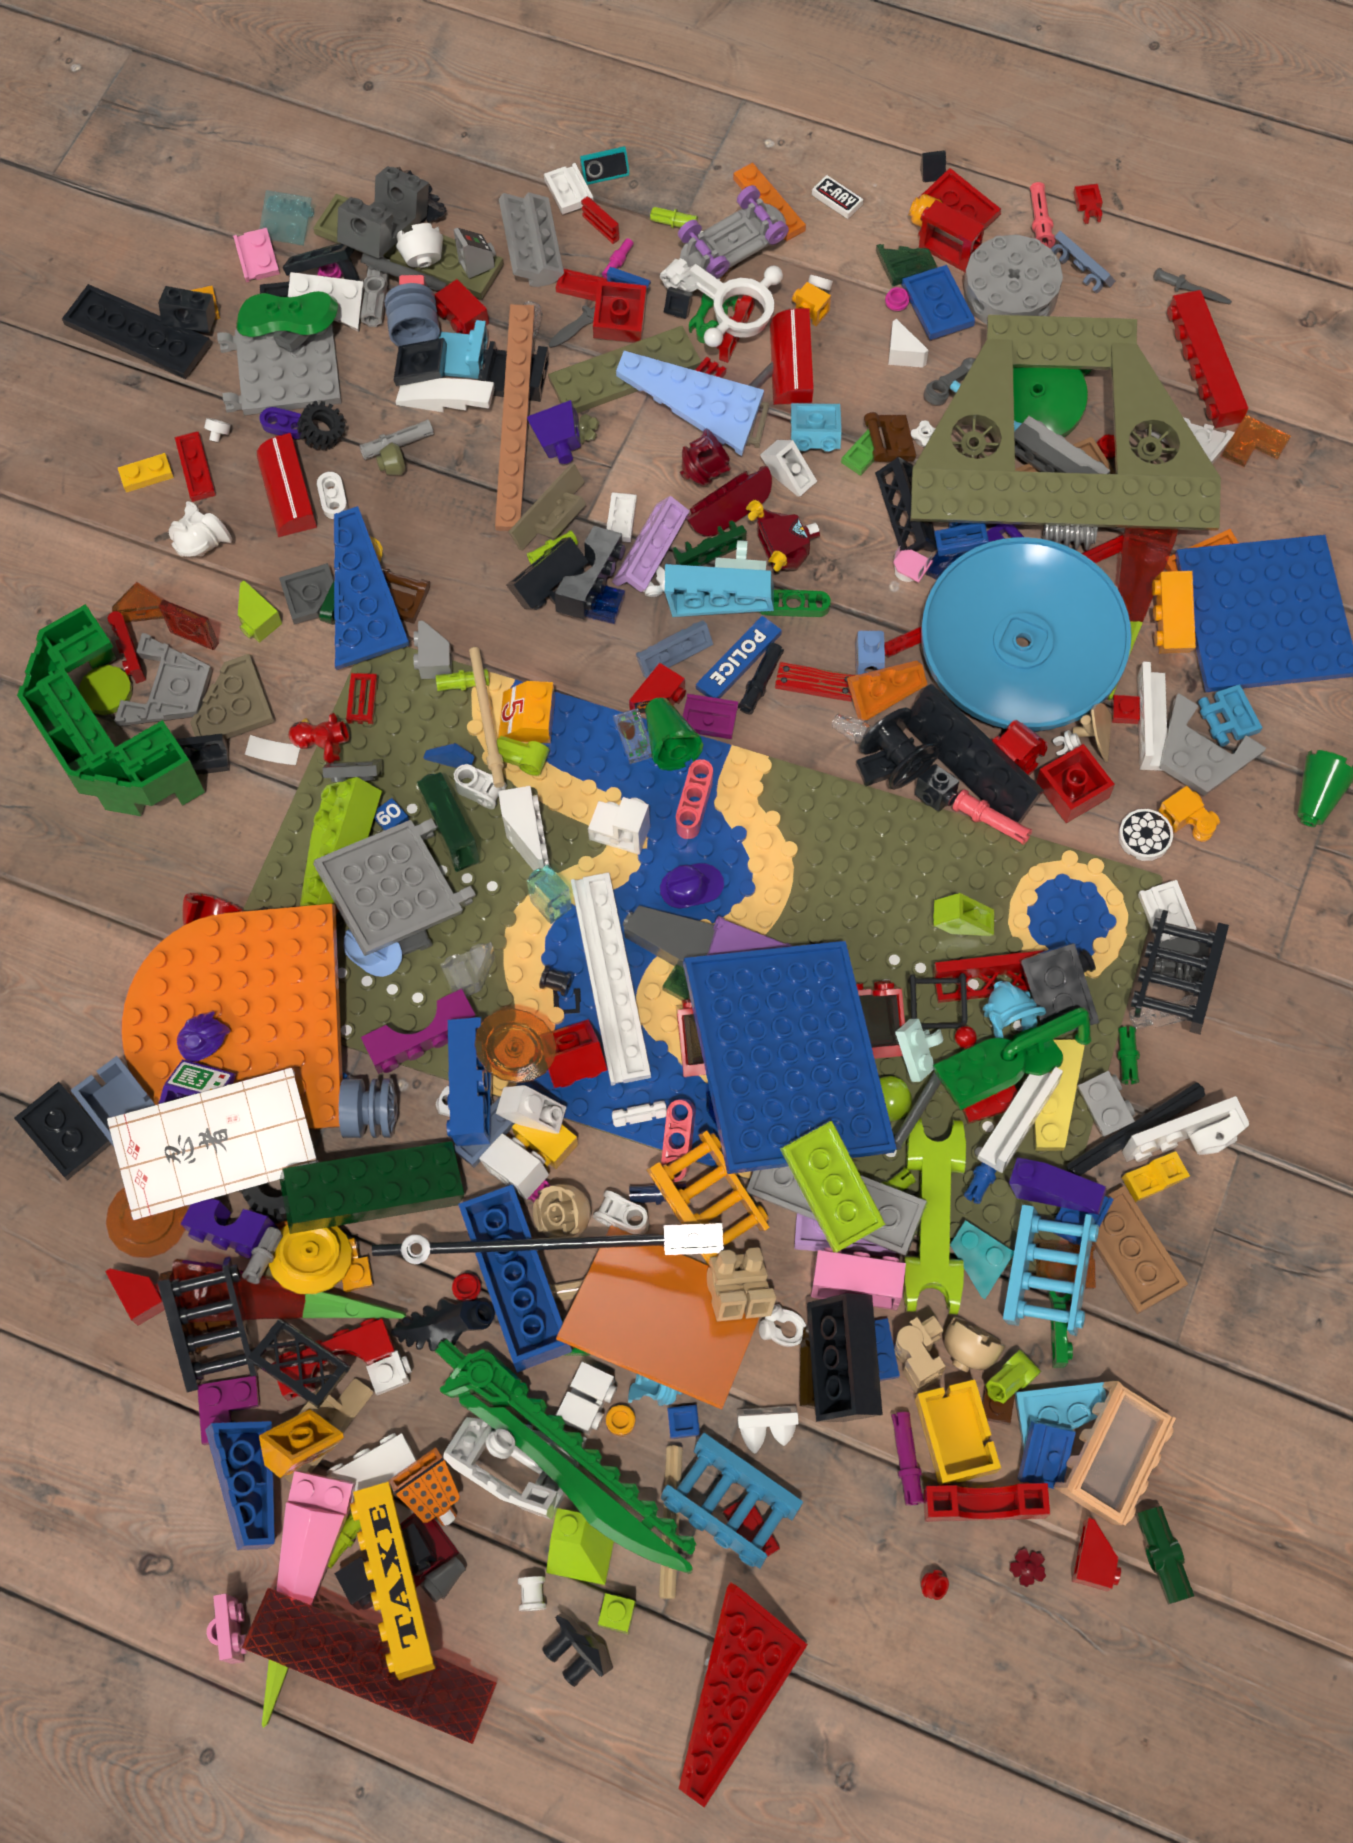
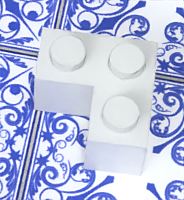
[588,797,650,855]

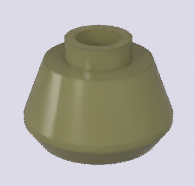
[376,442,406,476]

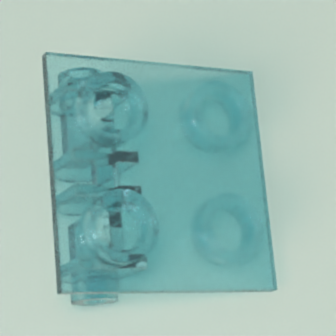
[259,190,314,246]

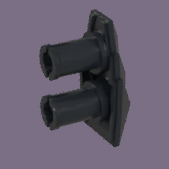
[542,1612,613,1687]

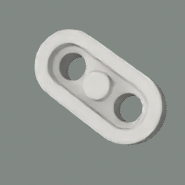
[317,472,348,519]

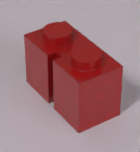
[434,279,489,334]

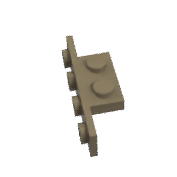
[508,463,586,550]

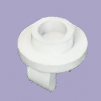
[1053,730,1081,757]

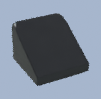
[920,150,946,183]

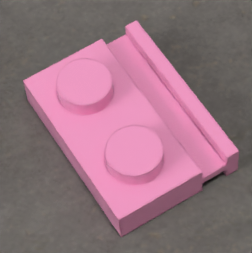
[233,228,280,282]

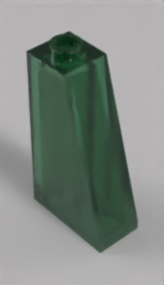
[417,772,480,872]

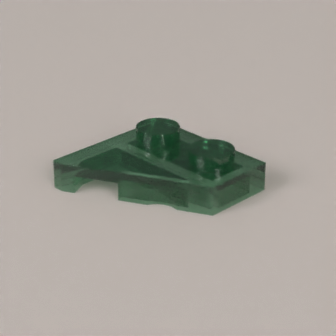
[876,244,938,286]

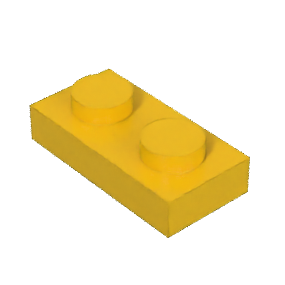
[118,453,174,493]

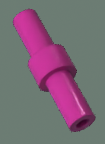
[602,238,634,278]

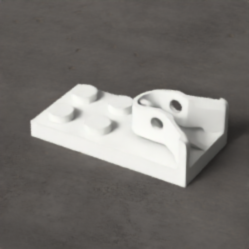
[1122,1096,1249,1162]

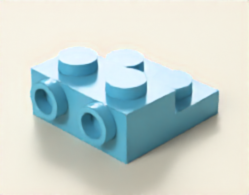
[791,403,842,451]

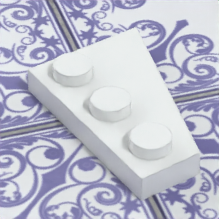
[288,272,363,332]
[1145,417,1236,464]

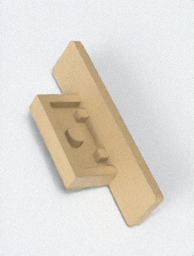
[283,1379,373,1484]

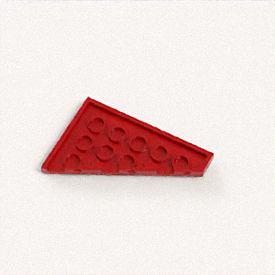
[678,1582,808,1808]

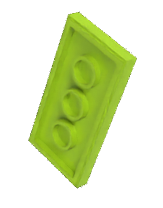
[780,1121,886,1253]

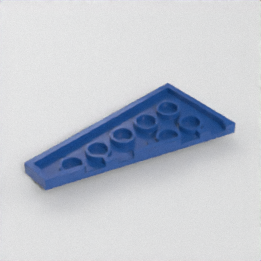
[334,506,409,670]

